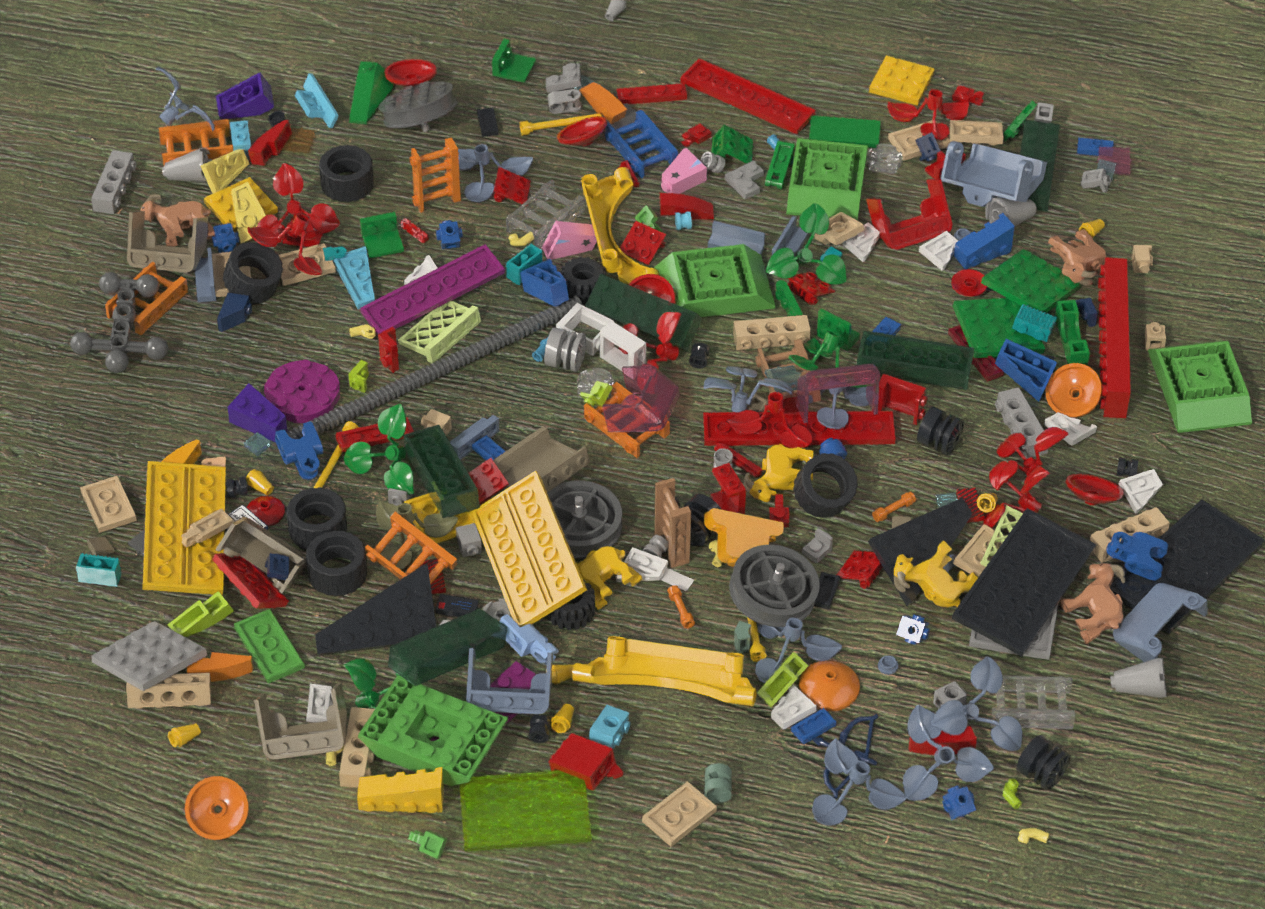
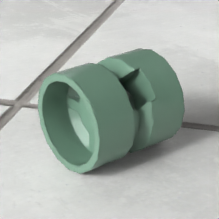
[704,763,732,803]

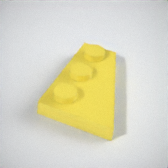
[200,149,249,194]
[231,182,266,244]

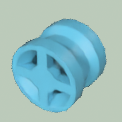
[675,211,692,230]

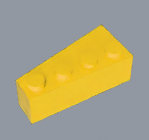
[357,767,444,813]

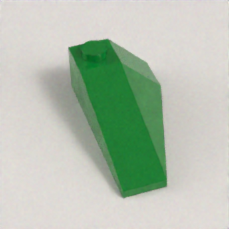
[349,61,394,124]

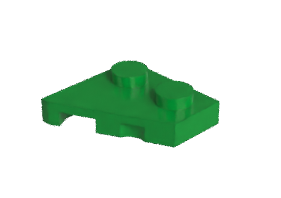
[1003,100,1038,141]

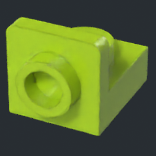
[348,360,369,393]
[579,381,613,407]

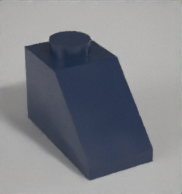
[217,293,252,332]

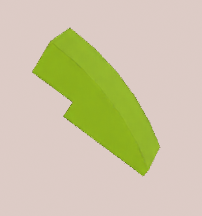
[168,591,234,637]
[757,652,808,707]

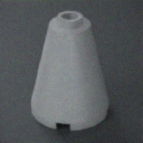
[162,147,212,183]
[985,198,1036,226]
[1110,658,1167,698]

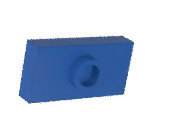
[1077,137,1113,157]
[866,317,901,350]
[472,435,506,460]
[791,708,836,745]

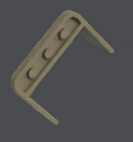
[127,211,208,273]
[216,517,307,593]
[254,682,347,759]

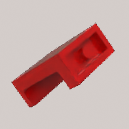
[874,374,928,425]
[710,463,746,515]
[549,733,616,791]

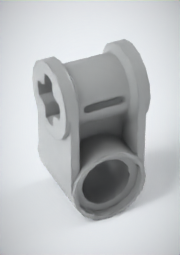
[548,89,581,114]

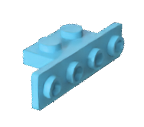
[295,73,338,128]

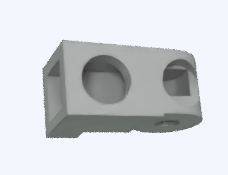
[1033,102,1054,130]

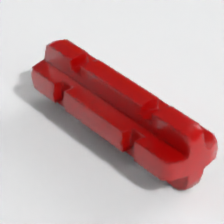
[400,218,429,243]

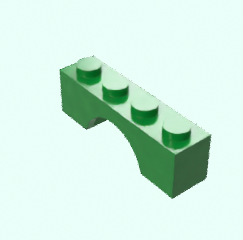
[1055,300,1090,366]

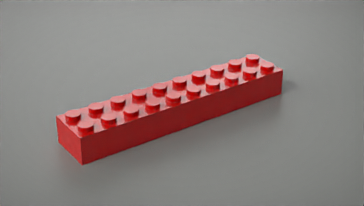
[1098,257,1131,419]

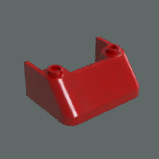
[866,179,952,250]

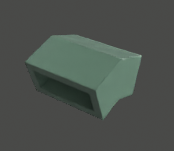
[734,621,751,654]

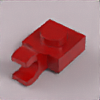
[952,85,984,106]
[681,123,712,147]
[769,494,789,528]

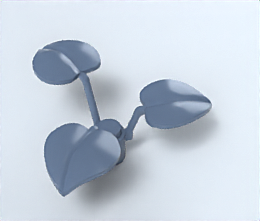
[155,66,215,131]
[458,144,533,202]
[704,366,793,412]
[790,372,876,429]
[755,618,842,683]
[931,657,1022,751]
[903,705,994,801]
[812,738,906,826]

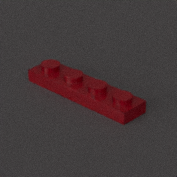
[948,325,1004,382]

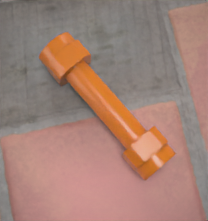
[872,492,916,522]
[667,585,695,629]

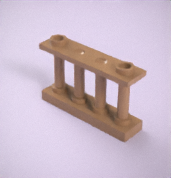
[755,339,821,402]
[654,478,691,568]

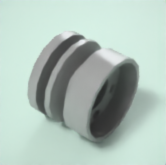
[544,327,586,372]

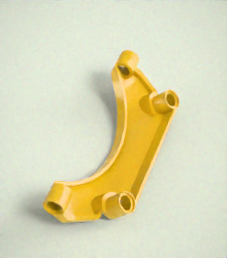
[581,167,659,286]
[572,636,757,706]

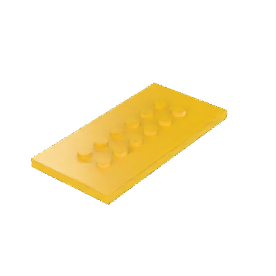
[142,461,226,595]
[471,471,587,627]

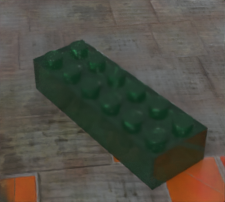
[1020,120,1060,211]
[585,274,702,352]
[856,331,975,390]
[403,425,480,519]
[388,609,508,686]

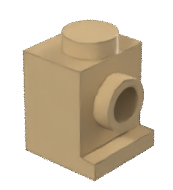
[1131,245,1153,273]
[1144,322,1166,351]
[421,409,452,441]

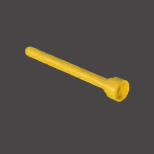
[520,114,602,136]
[314,421,359,488]
[747,617,767,662]

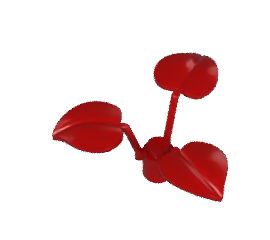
[887,89,969,140]
[257,163,340,244]
[247,213,323,275]
[619,312,681,395]
[727,386,812,448]
[989,427,1069,490]
[983,466,1050,528]

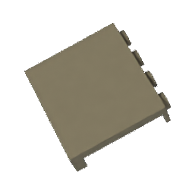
[493,426,590,493]

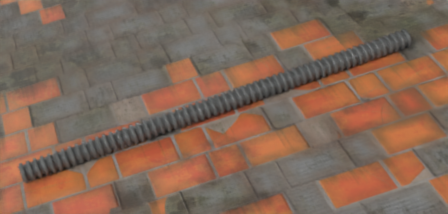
[287,295,582,439]

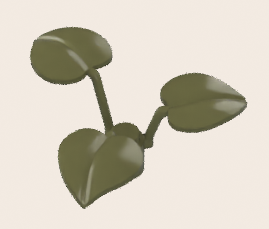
[376,501,458,572]

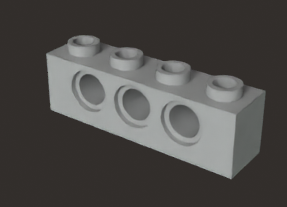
[91,150,136,214]
[995,387,1048,458]

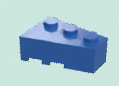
[954,213,1015,269]
[520,259,569,306]
[995,339,1057,402]

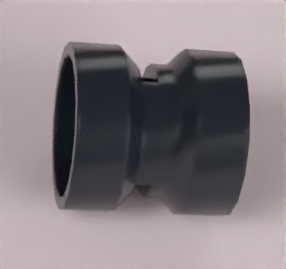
[268,111,286,128]
[689,342,710,369]
[1116,457,1138,477]
[226,476,248,498]
[528,714,550,743]

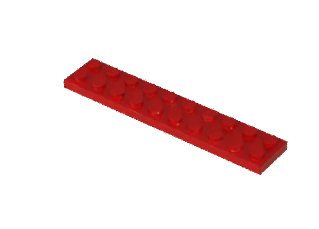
[703,411,895,446]

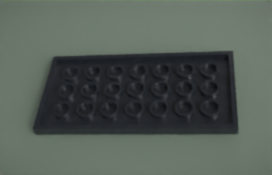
[1110,499,1265,634]
[951,508,1096,657]

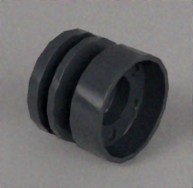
[917,407,964,456]
[684,494,722,546]
[1016,735,1071,791]

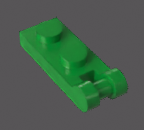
[765,141,795,190]
[775,280,803,317]

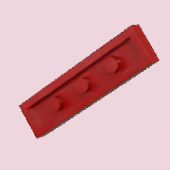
[616,83,687,104]
[335,417,414,452]

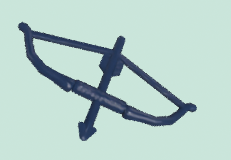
[813,714,879,799]

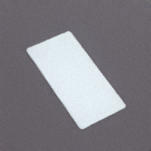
[660,568,694,591]

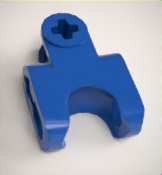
[275,421,323,480]
[1106,531,1168,580]

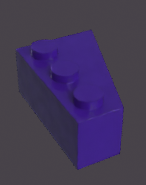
[227,383,287,443]

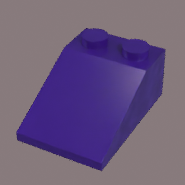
[216,72,274,120]

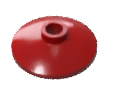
[951,269,987,297]
[247,496,285,527]

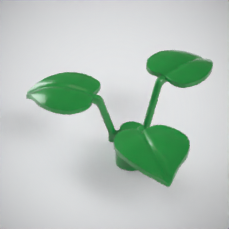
[766,203,847,285]
[788,331,870,388]
[344,404,414,495]
[344,658,422,709]

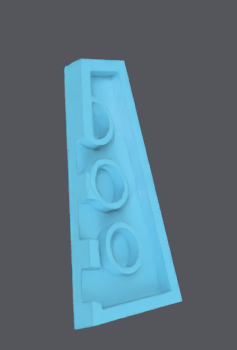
[332,246,375,309]

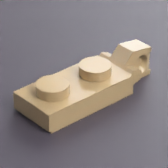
[182,509,234,547]

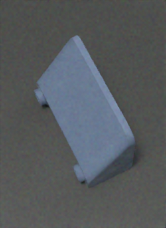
[1113,583,1208,662]

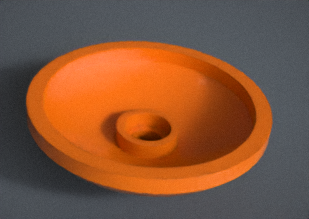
[1045,363,1102,418]
[799,660,860,711]
[185,776,249,840]

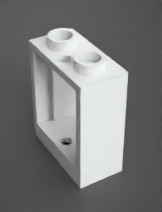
[556,303,614,356]
[600,321,646,379]

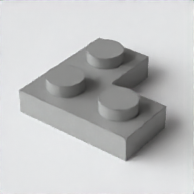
[546,63,581,93]
[725,161,764,200]

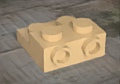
[815,212,864,245]

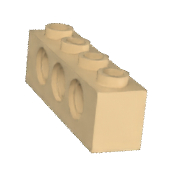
[733,315,810,350]
[1090,507,1170,563]
[126,673,211,709]
[339,707,375,788]

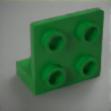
[492,38,536,83]
[712,125,753,164]
[360,212,404,258]
[817,308,860,352]

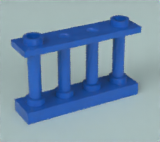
[604,110,678,178]

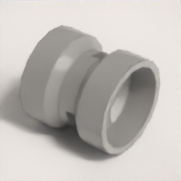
[700,152,725,173]
[713,449,733,468]
[642,535,669,558]

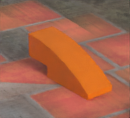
[580,82,627,124]
[187,652,253,682]

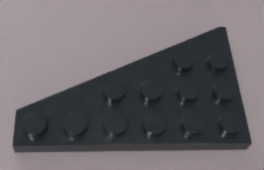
[868,497,973,606]
[315,564,438,656]

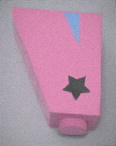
[661,148,707,194]
[542,221,597,260]

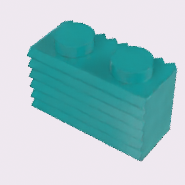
[506,244,543,285]
[1012,304,1057,342]
[76,553,122,587]

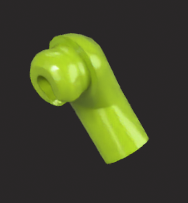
[1002,778,1022,809]

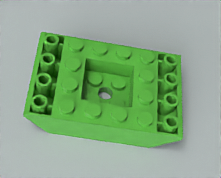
[786,138,868,221]
[654,244,775,320]
[1148,340,1252,433]
[358,675,508,786]

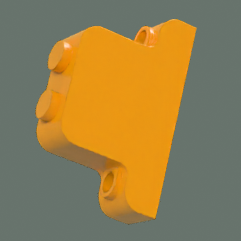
[704,508,784,567]

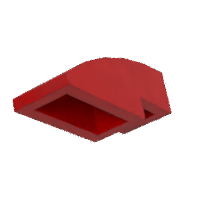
[248,120,292,166]
[659,193,714,220]
[908,726,977,755]

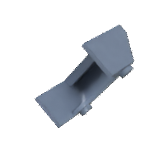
[466,648,553,714]

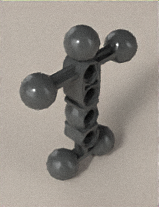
[70,272,169,373]

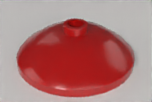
[385,59,437,87]
[557,116,607,146]
[622,274,676,328]
[1066,474,1123,505]

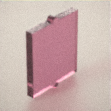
[1097,147,1132,175]

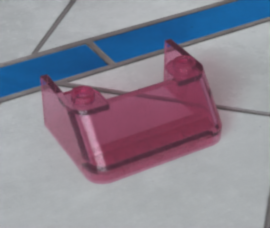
[602,364,680,432]
[796,364,880,423]

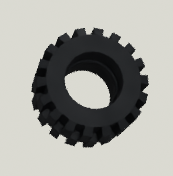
[561,257,606,304]
[547,579,595,630]

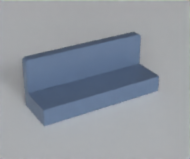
[772,216,809,257]
[708,221,765,255]
[195,248,216,303]
[443,415,499,462]

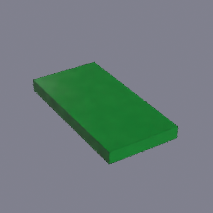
[809,116,881,149]

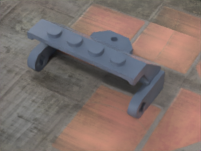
[941,141,1047,207]

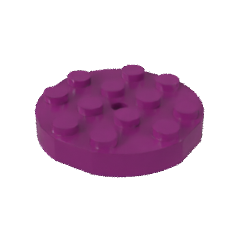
[264,359,340,423]

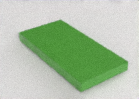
[234,609,305,684]

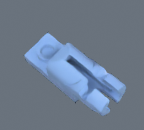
[496,614,559,665]

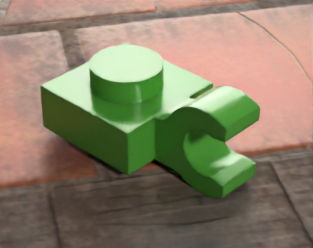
[635,205,663,232]
[408,830,447,859]

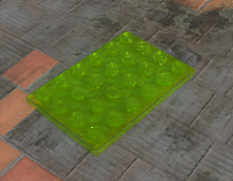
[459,770,591,852]

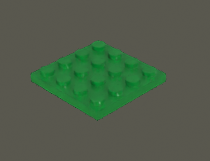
[981,249,1082,313]
[953,298,1045,358]

